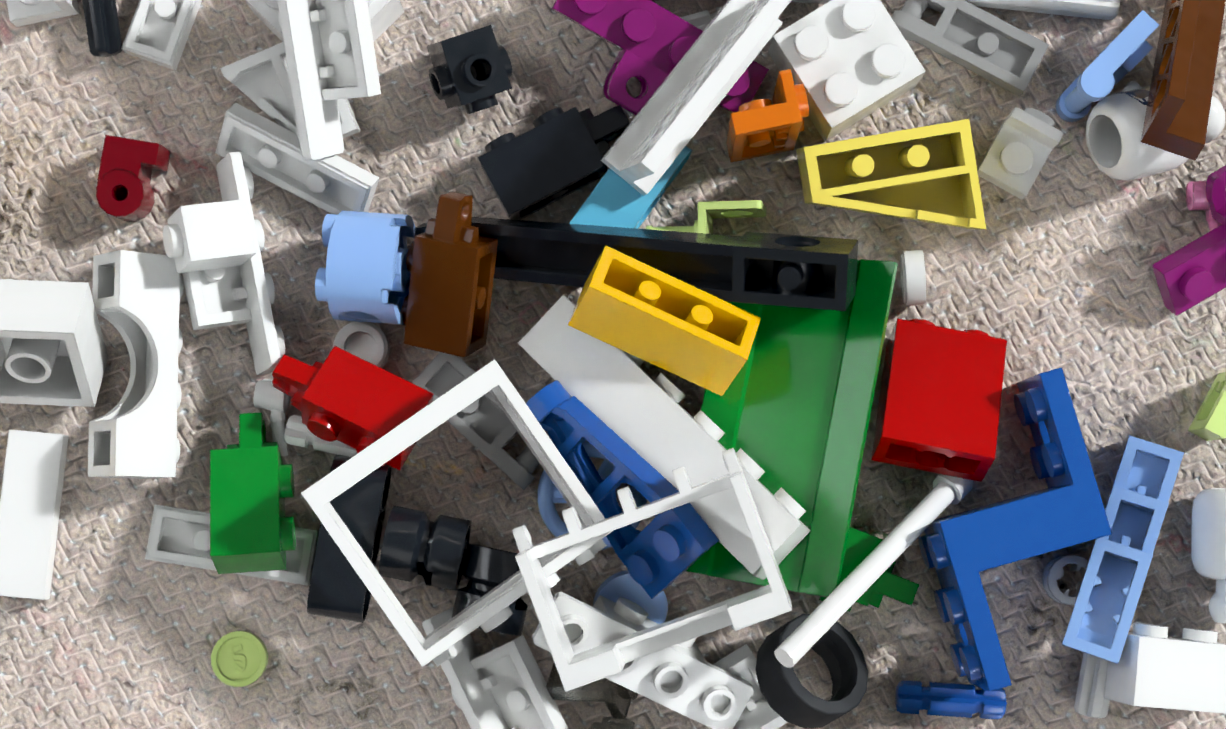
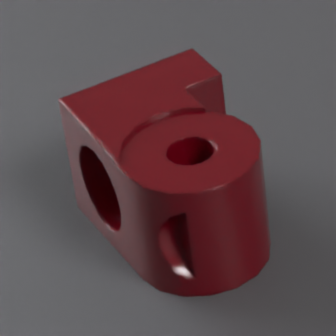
[96,135,171,222]

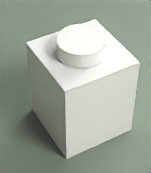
[163,199,257,273]

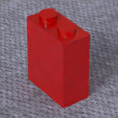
[871,318,1007,482]

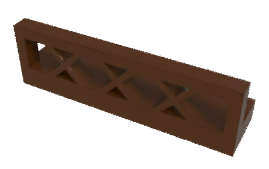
[1141,0,1226,161]

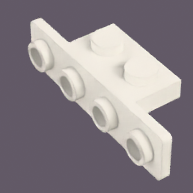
[277,0,381,161]
[182,152,285,375]
[532,592,754,729]
[422,607,568,729]

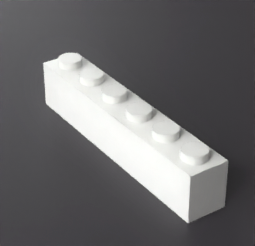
[518,295,811,580]

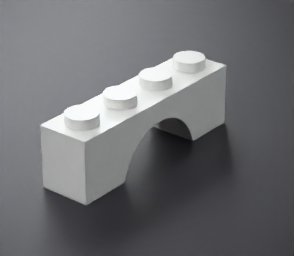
[88,250,184,479]

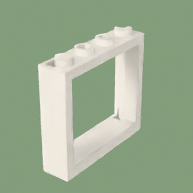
[301,359,614,667]

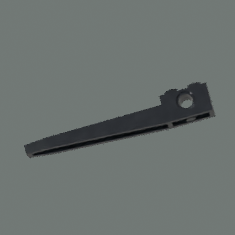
[415,217,858,311]

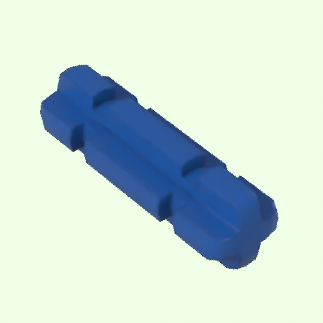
[895,680,1007,720]

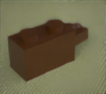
[401,191,498,358]

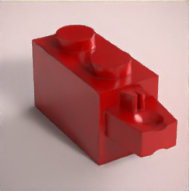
[272,346,434,471]

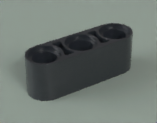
[307,455,392,623]

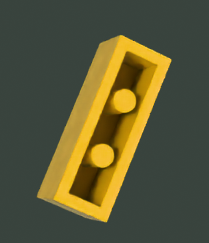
[568,246,761,396]

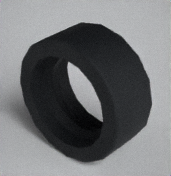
[755,614,868,729]

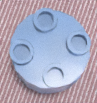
[315,210,416,325]

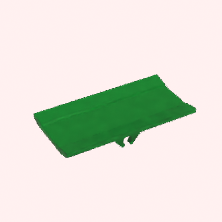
[685,259,898,597]

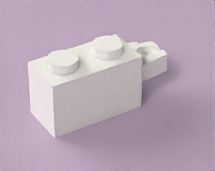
[1104,623,1226,714]

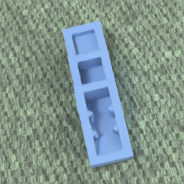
[1062,435,1184,664]

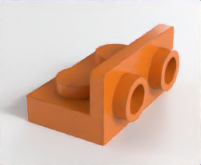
[726,69,809,163]

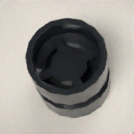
[379,506,472,591]
[451,543,528,636]

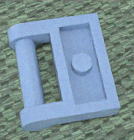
[1056,10,1159,122]

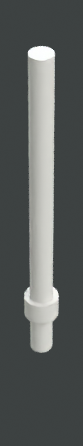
[774,474,973,668]

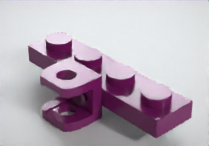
[551,0,769,115]
[1152,165,1226,316]

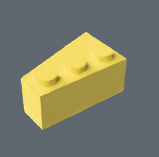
[796,119,987,230]

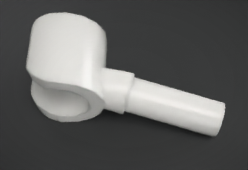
[253,379,291,456]

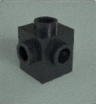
[427,25,512,114]

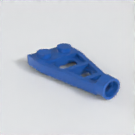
[526,380,719,599]

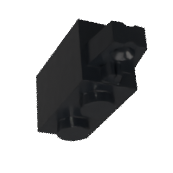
[478,104,630,220]

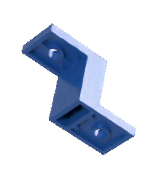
[918,367,1112,691]

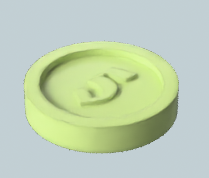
[211,631,268,687]

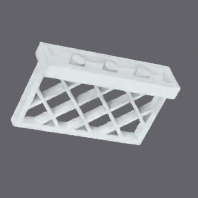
[601,0,792,196]

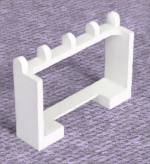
[513,448,792,692]

